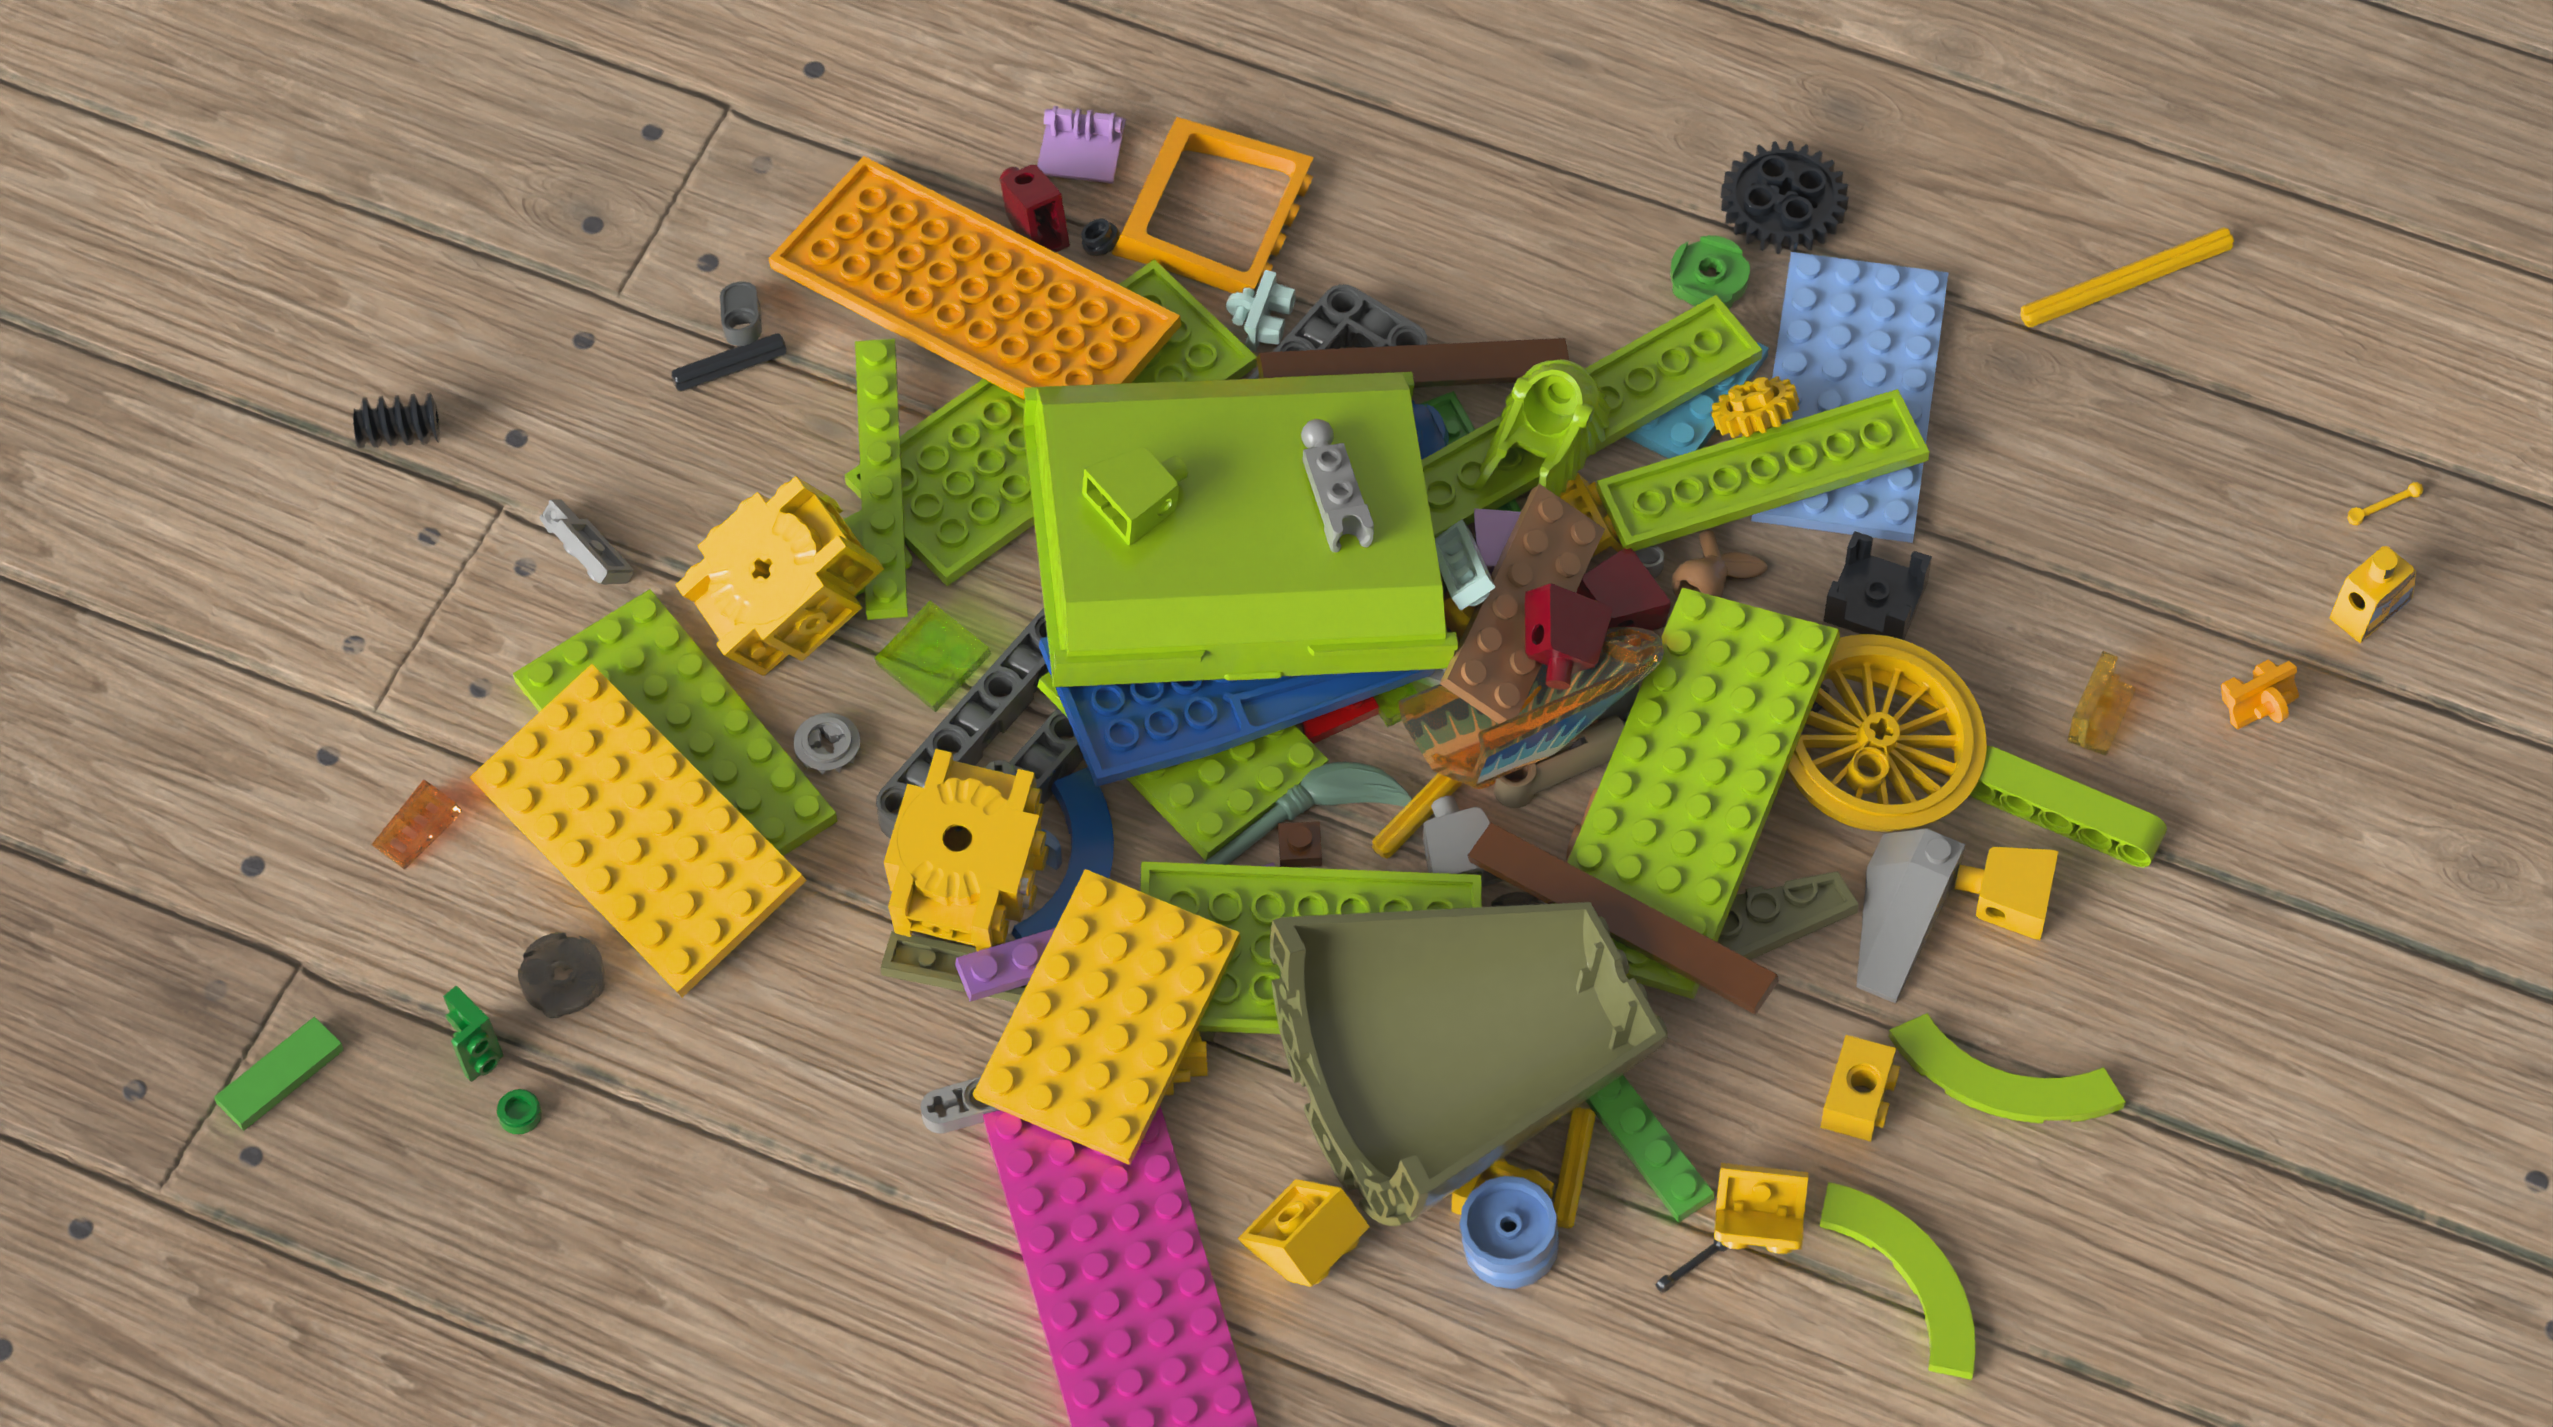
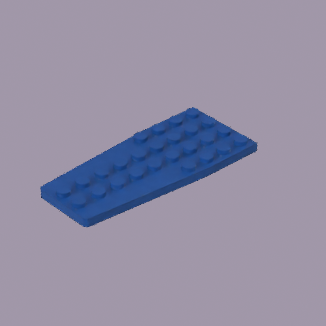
[1039,637,1436,787]

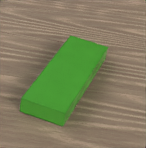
[214,1016,344,1131]

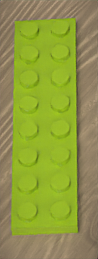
[1596,389,1930,551]

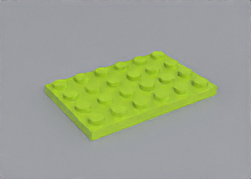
[1037,672,1329,861]

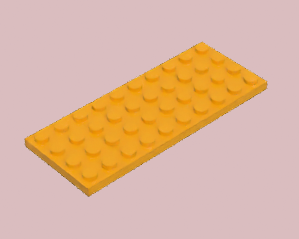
[768,156,1181,400]

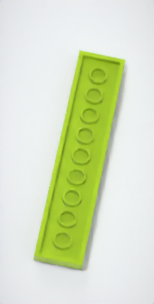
[1422,295,1763,538]

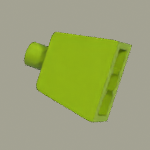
[1082,447,1188,546]

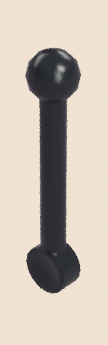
[1655,1239,1729,1293]

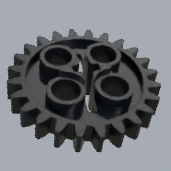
[1720,141,1849,254]

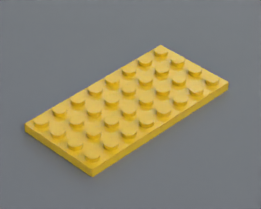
[469,664,806,998]

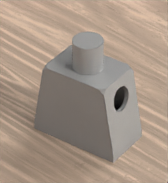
[1423,796,1504,887]

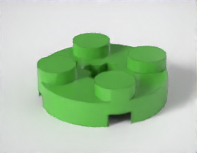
[1670,235,1750,309]

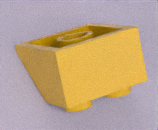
[1238,1179,1370,1287]

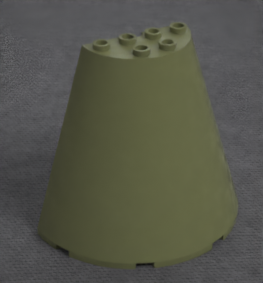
[1270,902,1668,1226]

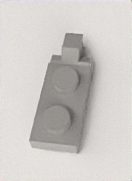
[539,500,634,585]

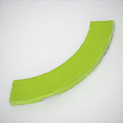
[1888,1013,2125,1123]
[1820,1182,1976,1380]

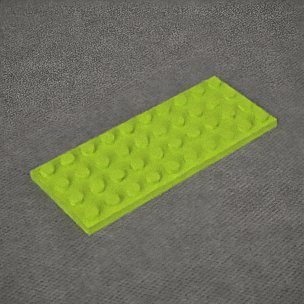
[845,259,1257,586]
[1567,587,1840,999]

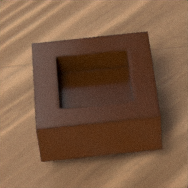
[1278,821,1322,867]

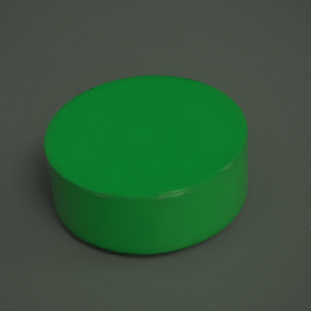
[497,1089,542,1135]

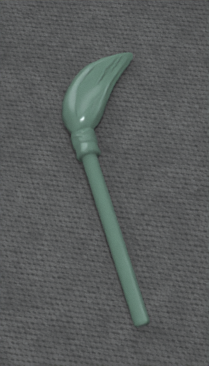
[1203,761,1412,865]

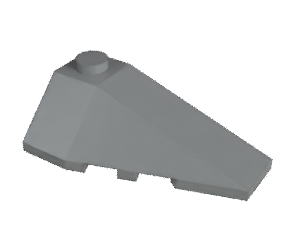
[1856,829,1966,1004]

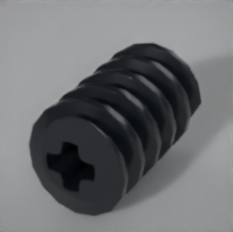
[353,393,440,449]

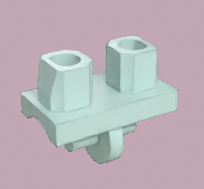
[1226,270,1296,351]

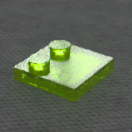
[874,601,991,712]

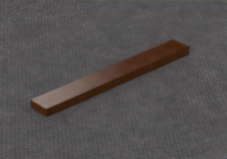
[1256,338,1570,388]
[1467,823,1779,1015]

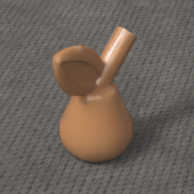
[1672,530,1768,599]

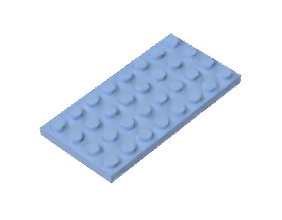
[1751,252,1948,543]

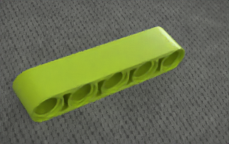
[1969,746,2167,867]

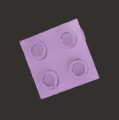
[1037,106,1126,183]

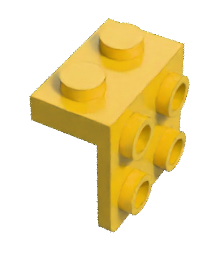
[1714,1163,1808,1254]

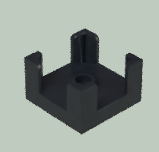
[1823,531,1932,640]

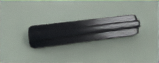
[671,333,787,392]

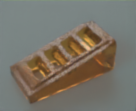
[371,779,462,870]

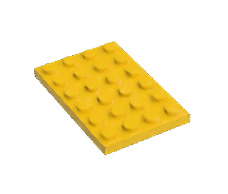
[973,869,1241,1165]

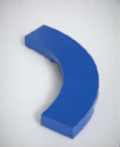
[1011,767,1114,940]

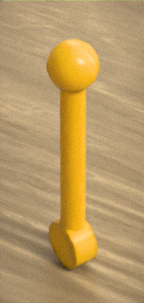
[2347,482,2424,525]

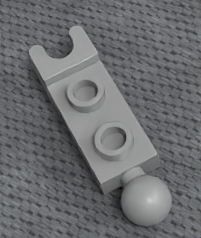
[1301,419,1374,552]

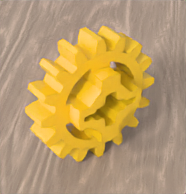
[1711,376,1800,438]

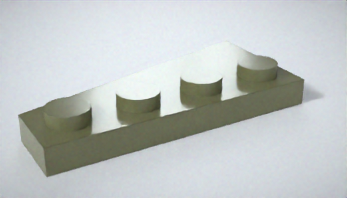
[1717,871,1859,960]

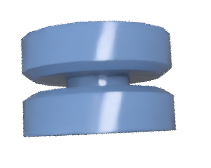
[1460,1176,1559,1289]

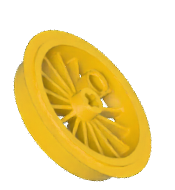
[1787,634,1987,832]

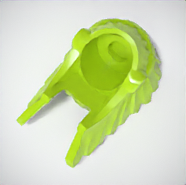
[1473,359,1611,497]

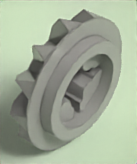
[794,713,861,775]

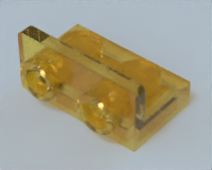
[2068,651,2136,755]

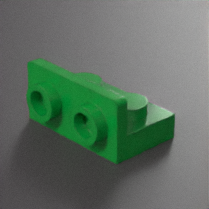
[443,985,504,1082]

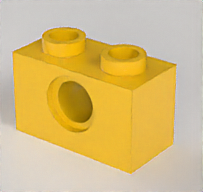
[1820,1035,1901,1142]

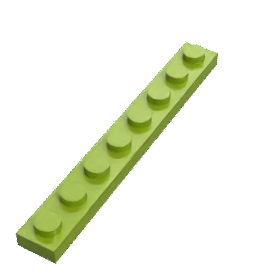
[855,339,908,620]

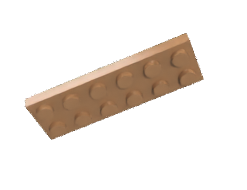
[1439,484,1605,729]

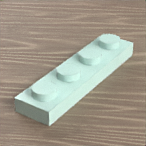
[1435,519,1495,611]

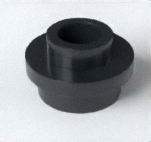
[1081,219,1120,256]

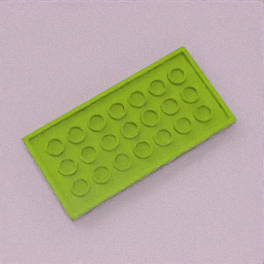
[513,589,838,856]
[1140,861,1481,1034]

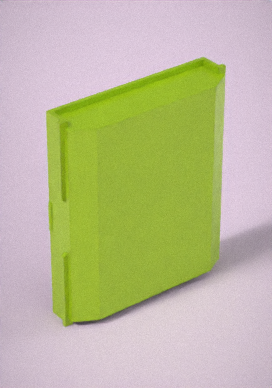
[1023,372,1458,687]

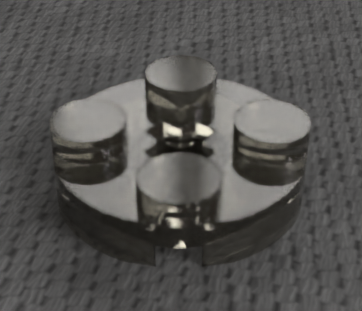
[518,932,605,1018]

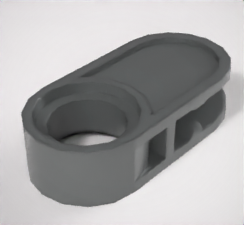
[720,281,762,346]

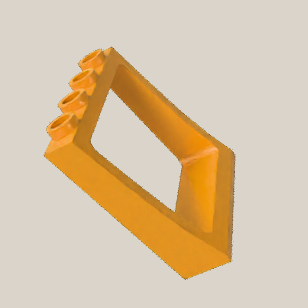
[1111,117,1314,294]

